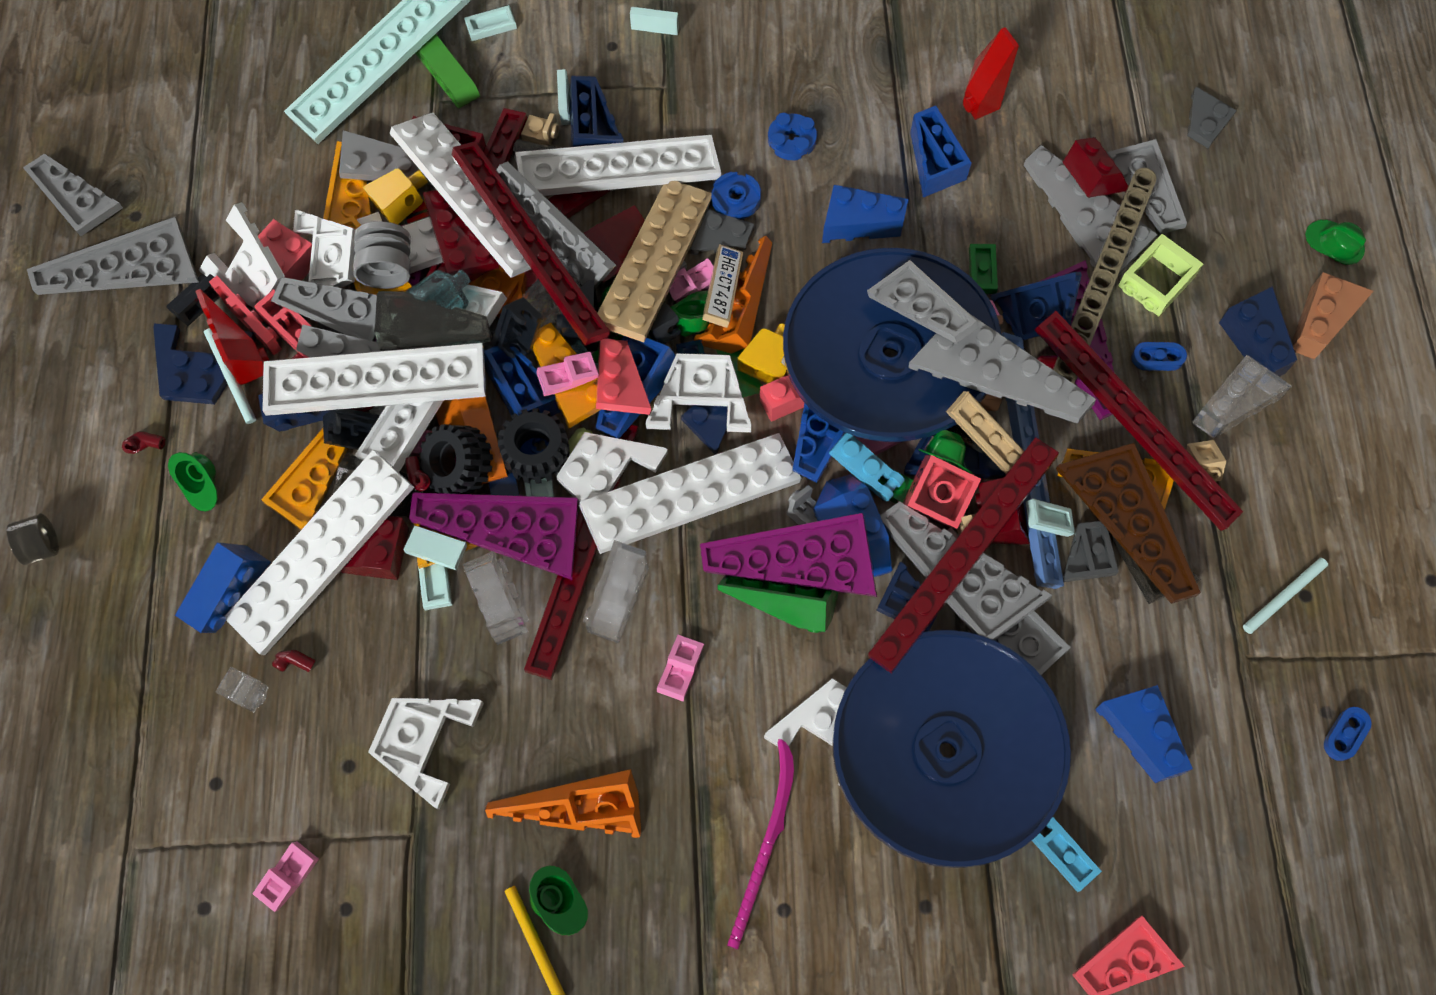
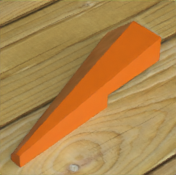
[694,236,772,353]
[485,769,641,838]

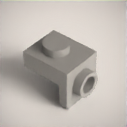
[787,485,817,525]

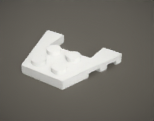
[199,202,285,309]
[293,210,356,288]
[357,212,443,274]
[646,354,751,432]
[557,432,668,504]
[764,679,847,786]
[368,698,484,810]

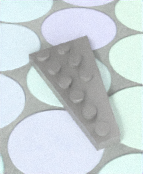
[1024,145,1157,276]
[496,161,616,289]
[880,502,1052,645]

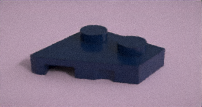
[681,405,728,454]
[877,562,937,632]

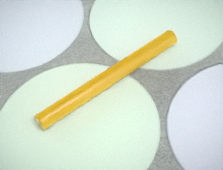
[504,886,565,995]

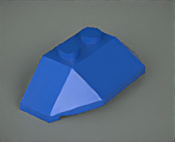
[813,474,892,577]

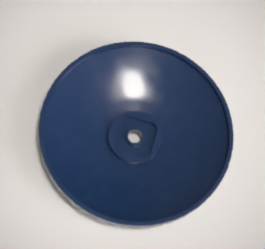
[783,248,1001,442]
[832,630,1071,868]

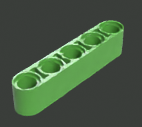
[415,34,480,109]

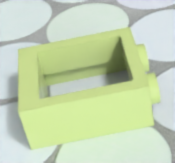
[1118,234,1203,316]

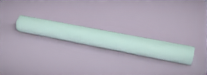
[204,328,256,424]
[1243,558,1328,634]

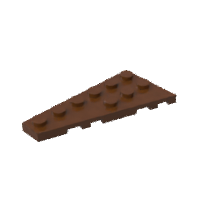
[1056,443,1201,604]

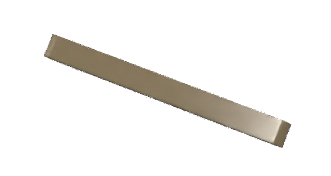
[1052,168,1157,384]

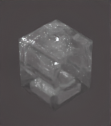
[215,667,269,713]

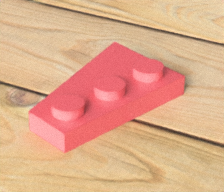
[209,276,282,355]
[596,338,651,415]
[1072,916,1185,995]

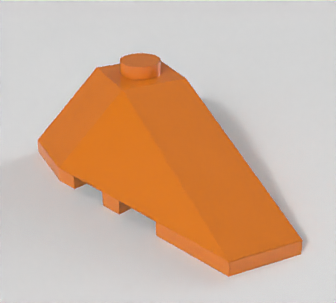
[436,395,508,484]

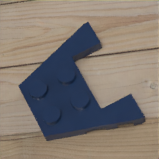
[153,323,256,405]

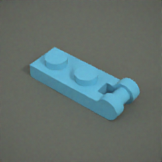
[829,432,905,502]
[1032,817,1102,892]

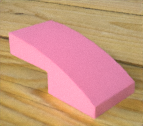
[669,258,713,303]
[536,352,599,396]
[657,635,704,701]
[253,841,319,912]

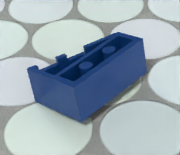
[910,106,972,198]
[822,185,908,243]
[1095,685,1193,783]

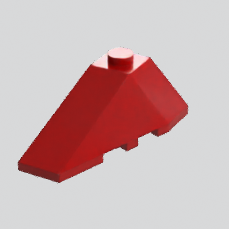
[963,27,1019,120]
[195,289,270,385]

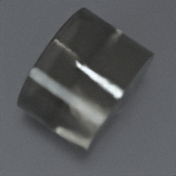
[7,514,59,565]

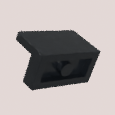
[166,274,220,326]

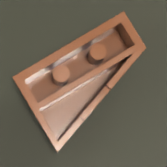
[1292,272,1374,359]

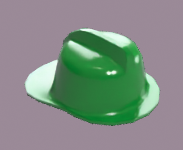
[1305,220,1366,265]
[670,291,709,337]
[918,430,975,476]
[168,452,218,512]
[529,865,588,936]

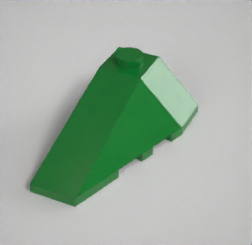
[718,575,838,633]

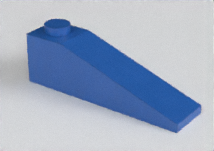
[595,336,676,439]
[793,403,845,483]

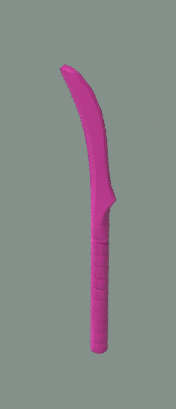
[727,739,794,950]

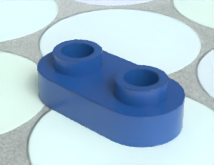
[1131,342,1187,371]
[1324,707,1372,761]

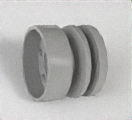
[353,221,411,289]

